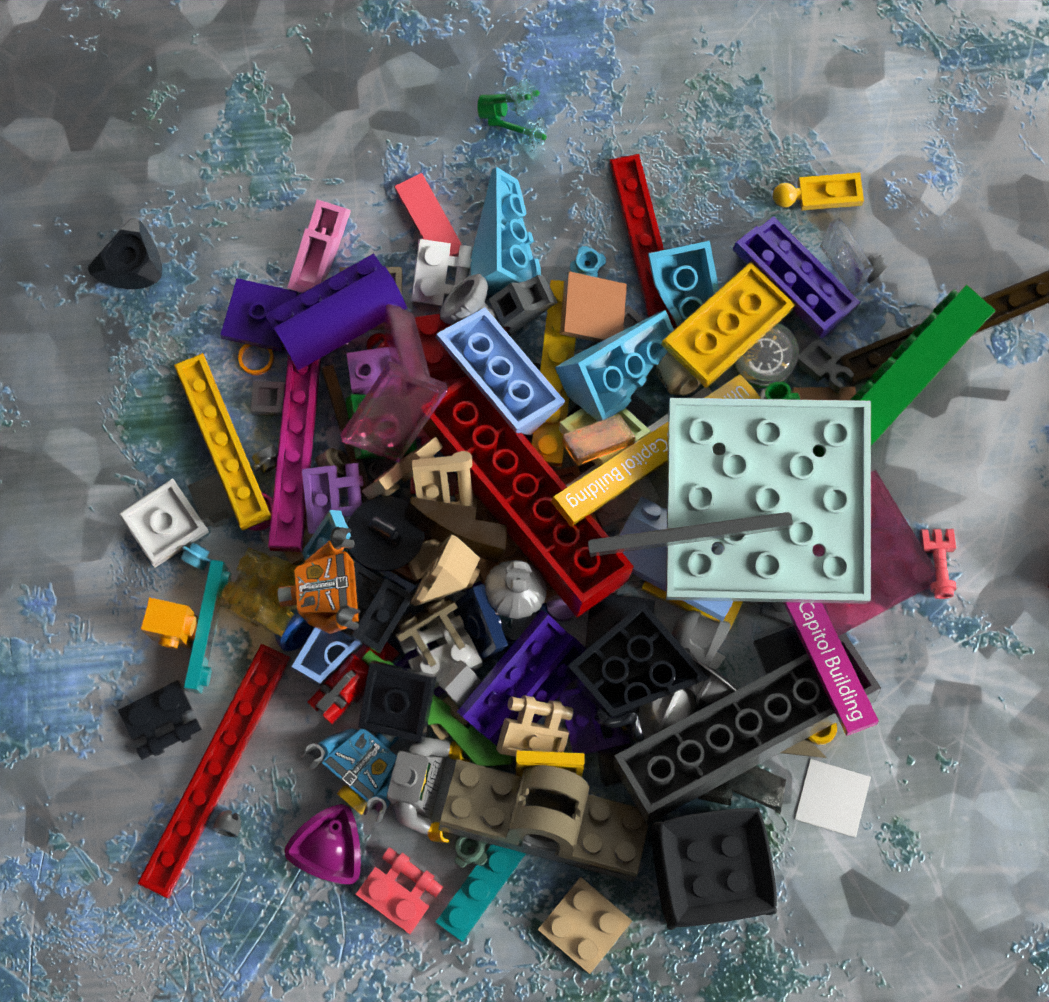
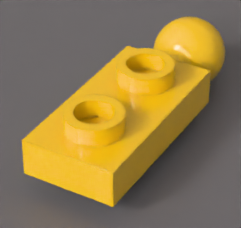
[773,172,864,211]

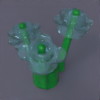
[477,77,548,153]

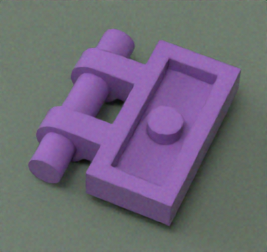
[302,463,363,534]

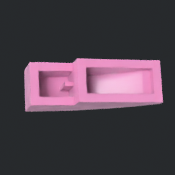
[287,199,351,293]

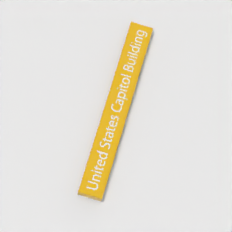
[551,374,761,527]

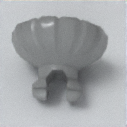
[440,274,497,325]
[485,560,547,619]

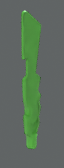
[362,650,513,767]

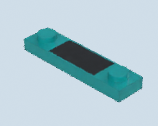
[184,559,232,694]

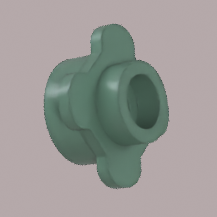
[455,836,488,867]

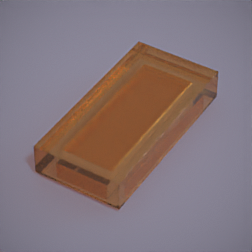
[562,414,636,466]

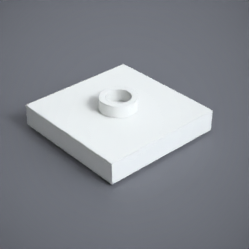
[119,478,209,568]

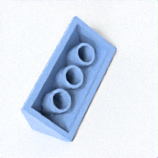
[435,308,565,435]

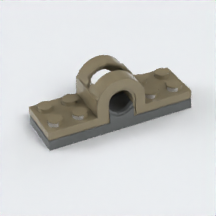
[438,759,648,882]

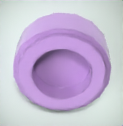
[547,599,575,622]

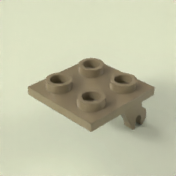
[392,597,465,667]

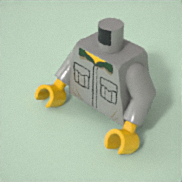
[387,737,470,843]

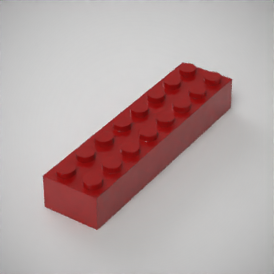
[418,376,634,617]

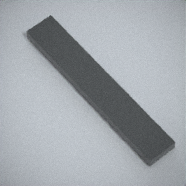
[588,512,793,557]

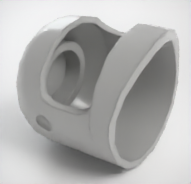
[672,610,731,667]

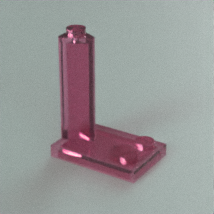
[341,304,448,462]

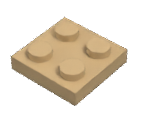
[538,877,632,974]

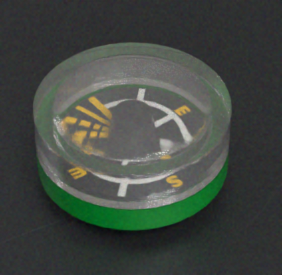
[734,323,799,388]

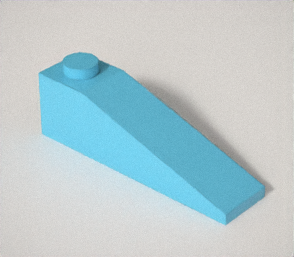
[471,167,541,297]
[648,241,733,365]
[555,310,674,422]

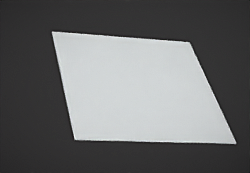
[795,759,871,838]

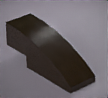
[404,497,507,562]

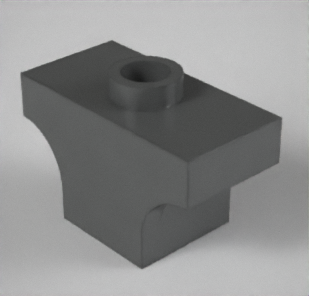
[489,275,558,334]

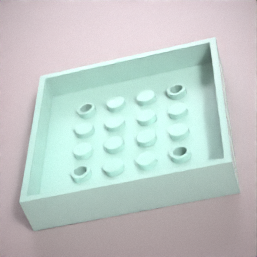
[666,398,871,604]

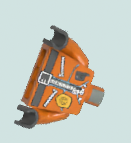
[278,527,360,634]

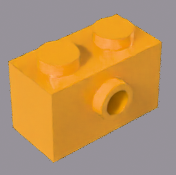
[141,597,199,649]

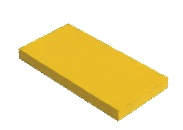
[661,262,796,388]

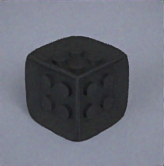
[651,807,777,930]

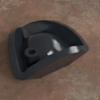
[87,218,162,289]

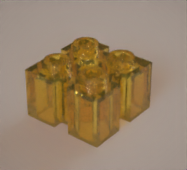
[217,547,296,636]

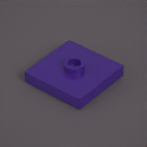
[220,278,298,352]

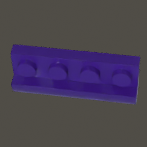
[732,216,861,339]
[264,253,408,370]
[457,610,587,746]

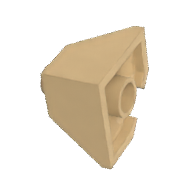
[410,535,480,606]

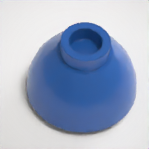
[272,608,315,651]

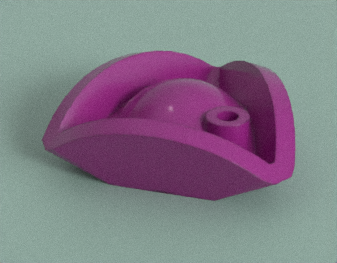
[284,804,361,884]

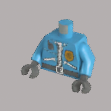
[300,728,400,822]

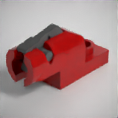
[307,642,400,725]

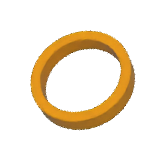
[238,344,274,375]

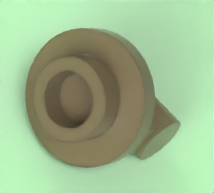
[314,448,350,478]

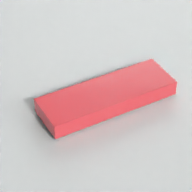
[395,173,462,257]

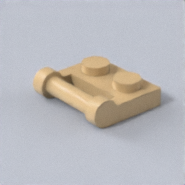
[412,451,478,512]

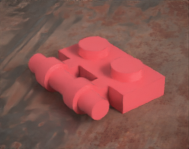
[356,847,443,934]

